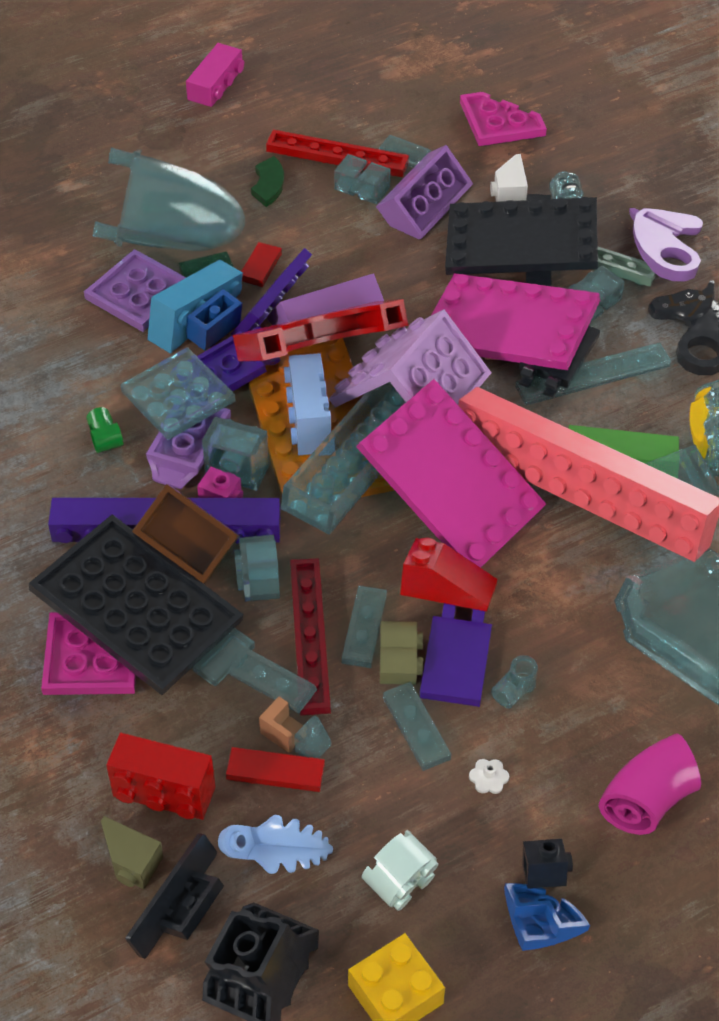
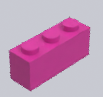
[186,43,244,107]

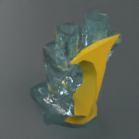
[689,380,719,476]

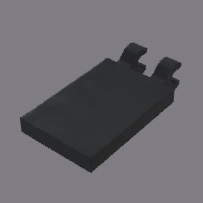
[519,326,600,398]

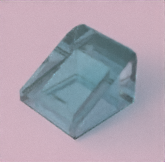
[294,715,331,758]

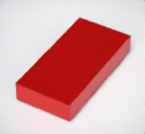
[241,242,282,287]

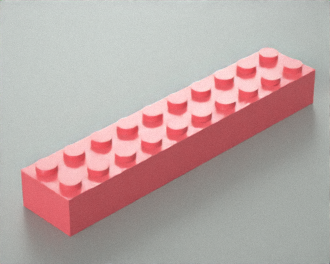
[458,387,719,562]

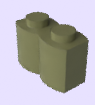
[380,621,423,685]

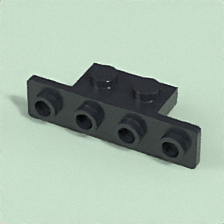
[125,833,224,959]

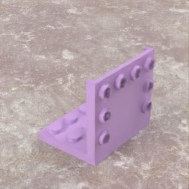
[329,309,491,407]

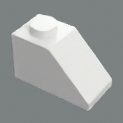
[490,154,528,202]

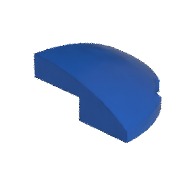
[504,883,590,951]

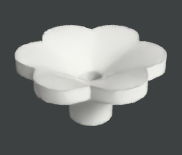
[469,759,509,794]

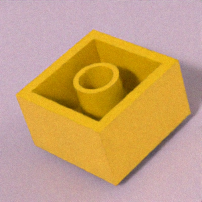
[348,933,445,1021]

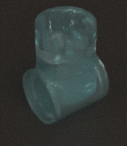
[491,655,538,709]

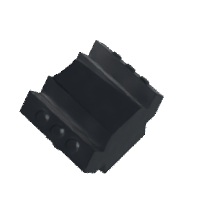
[202,902,319,1021]

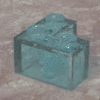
[234,535,280,602]

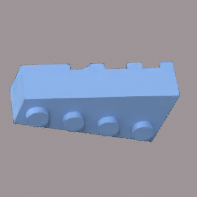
[284,353,331,455]

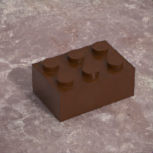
[132,484,240,583]

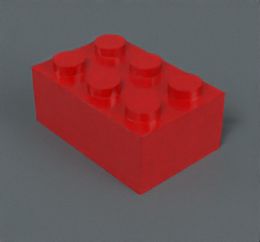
[106,732,216,820]

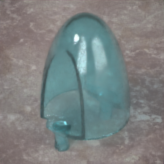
[93,147,245,251]

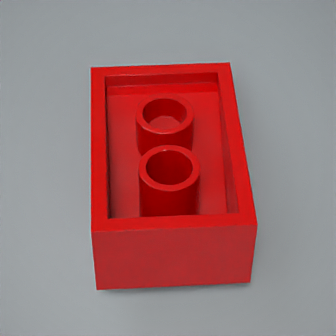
[400,538,498,611]

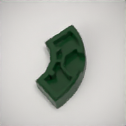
[251,156,284,207]

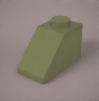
[101,816,164,889]

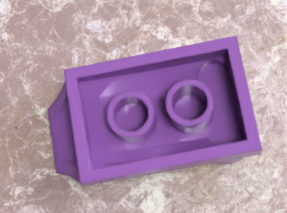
[146,395,231,489]

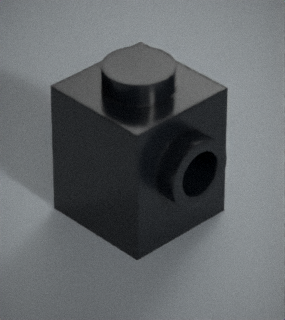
[522,839,573,889]

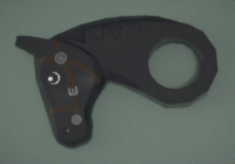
[648,280,719,376]

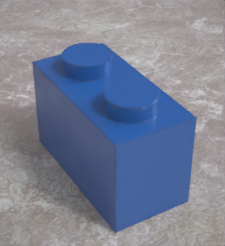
[186,289,242,351]

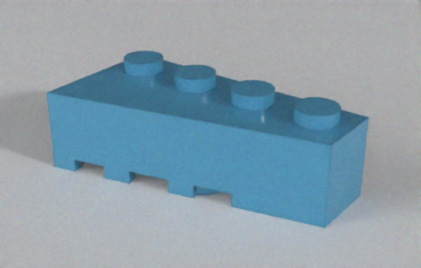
[147,260,243,354]

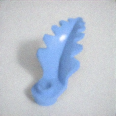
[218,815,333,874]

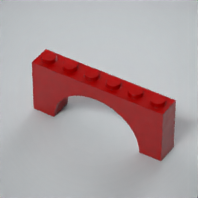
[233,299,408,361]

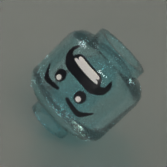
[549,171,583,199]

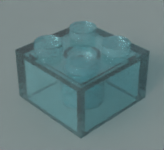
[202,416,269,491]

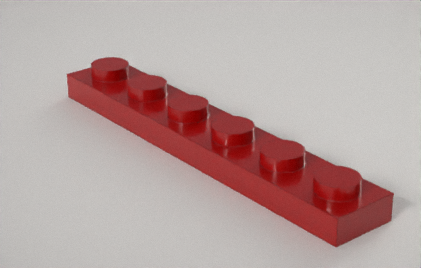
[266,129,409,178]

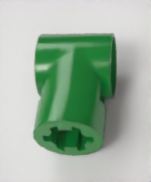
[86,407,124,454]

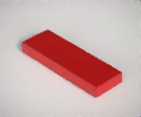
[226,747,325,792]

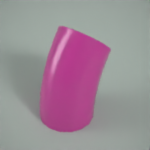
[598,733,701,835]

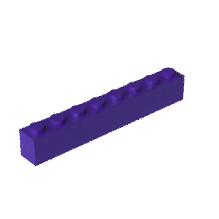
[48,498,281,544]

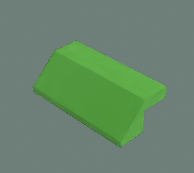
[568,425,679,478]

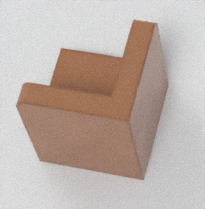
[259,696,307,753]

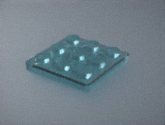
[120,347,235,440]

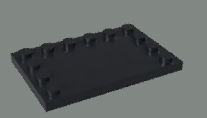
[445,197,598,275]
[29,514,243,695]

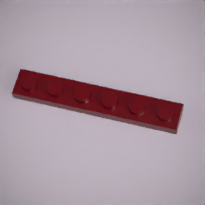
[290,558,331,716]

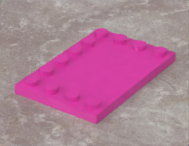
[431,273,600,370]
[356,379,546,567]

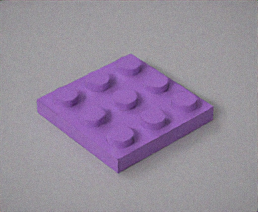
[84,249,186,332]

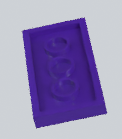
[231,248,312,336]

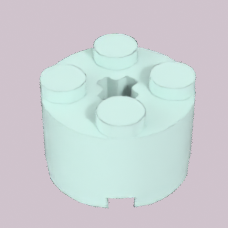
[362,830,438,911]

